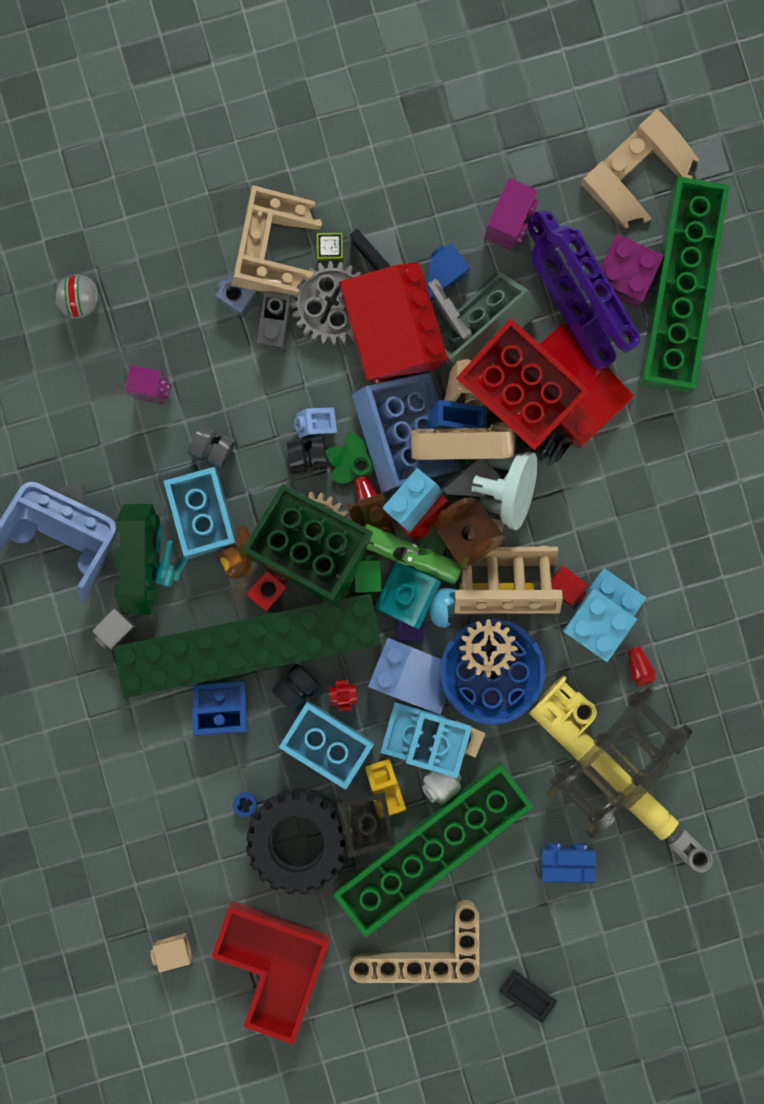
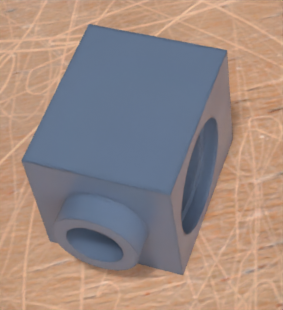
[215,275,258,318]

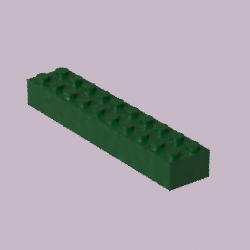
[113,593,382,698]

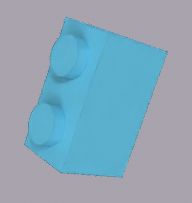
[383,468,444,532]

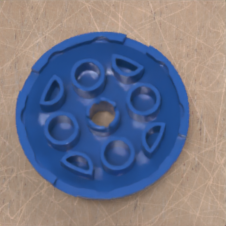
[440,619,545,724]

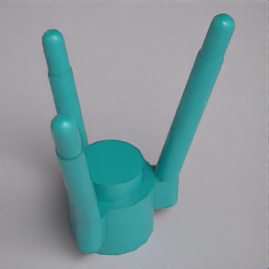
[152,522,188,587]

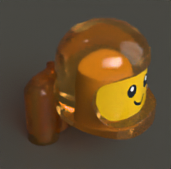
[214,526,252,579]

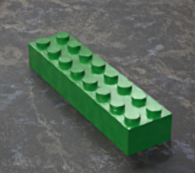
[638,176,730,394]
[333,762,534,938]

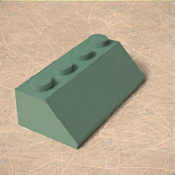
[439,272,541,369]

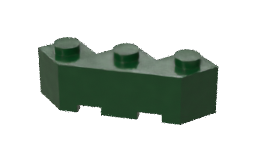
[114,504,160,615]

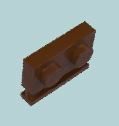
[347,493,396,536]

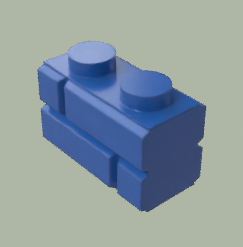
[540,843,596,883]

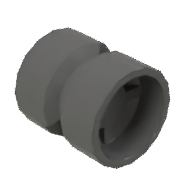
[188,424,236,470]

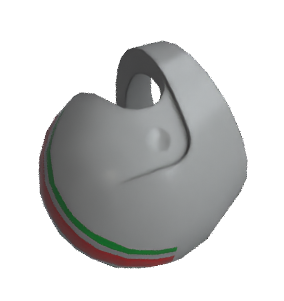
[55,275,98,319]

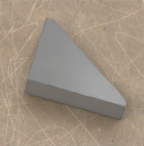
[428,279,472,341]

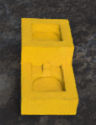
[365,759,407,819]

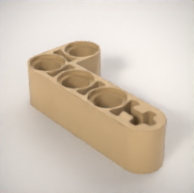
[411,422,515,460]

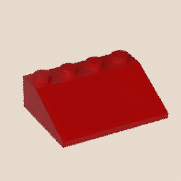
[339,262,448,381]
[456,318,590,450]
[540,323,635,449]

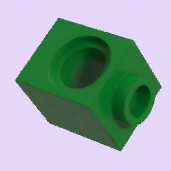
[355,556,382,593]

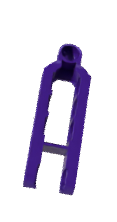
[528,210,640,369]

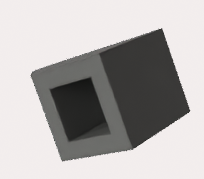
[257,292,291,353]

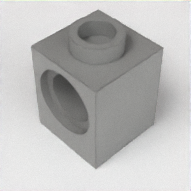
[92,608,137,649]

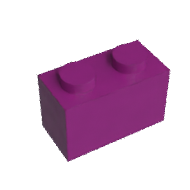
[125,365,172,405]

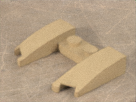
[581,109,699,230]
[231,185,322,295]

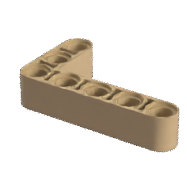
[349,900,479,983]

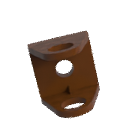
[433,497,507,570]

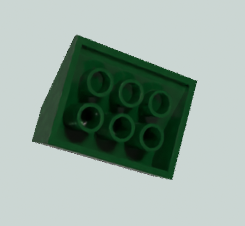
[242,484,373,607]

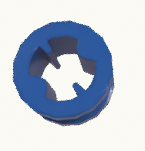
[233,792,257,817]

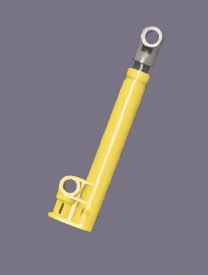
[528,675,713,873]

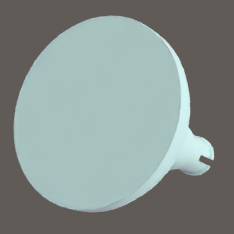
[472,452,537,530]

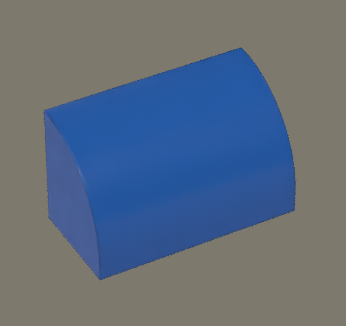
[427,400,487,429]

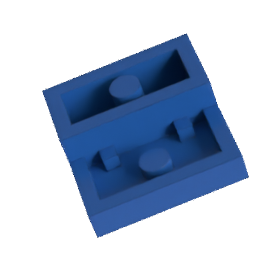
[192,681,248,736]

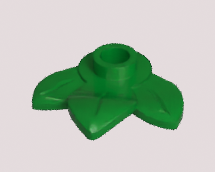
[326,433,374,484]

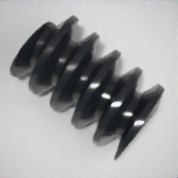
[515,429,572,466]

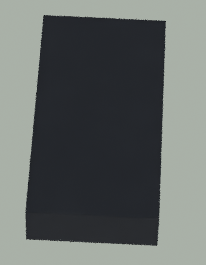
[350,228,391,271]
[499,969,557,1023]

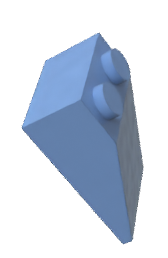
[368,637,447,714]

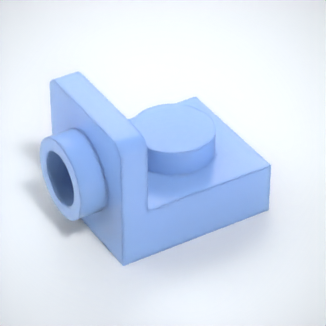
[294,407,337,438]

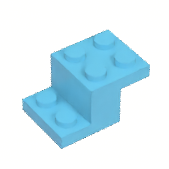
[562,568,646,662]
[380,702,472,778]

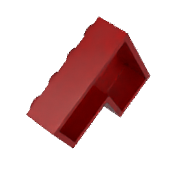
[211,901,330,1045]

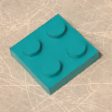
[374,561,441,629]

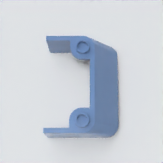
[0,482,116,603]

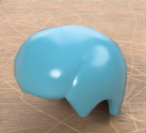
[429,588,456,627]

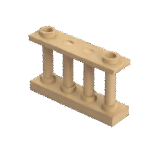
[453,546,563,614]

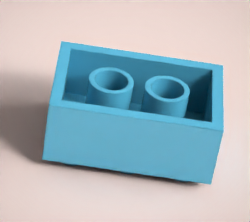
[164,467,238,559]
[279,701,374,790]

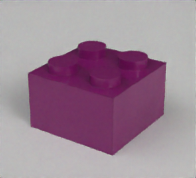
[484,178,539,251]
[595,234,664,308]

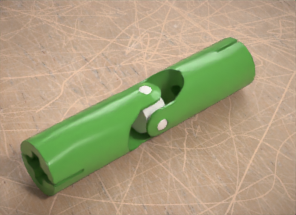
[364,524,462,585]

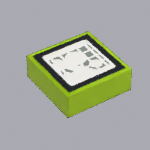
[317,233,343,261]

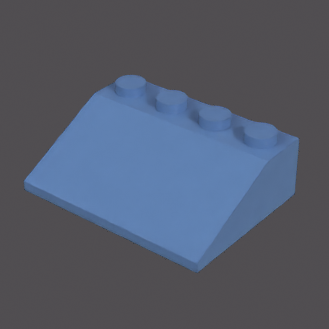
[352,373,460,493]

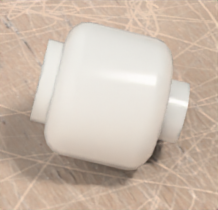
[422,771,462,804]

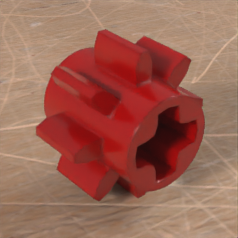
[329,680,358,712]

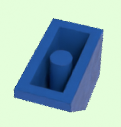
[427,243,470,302]

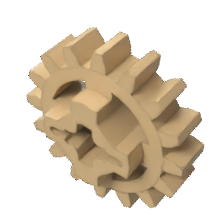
[459,620,517,677]

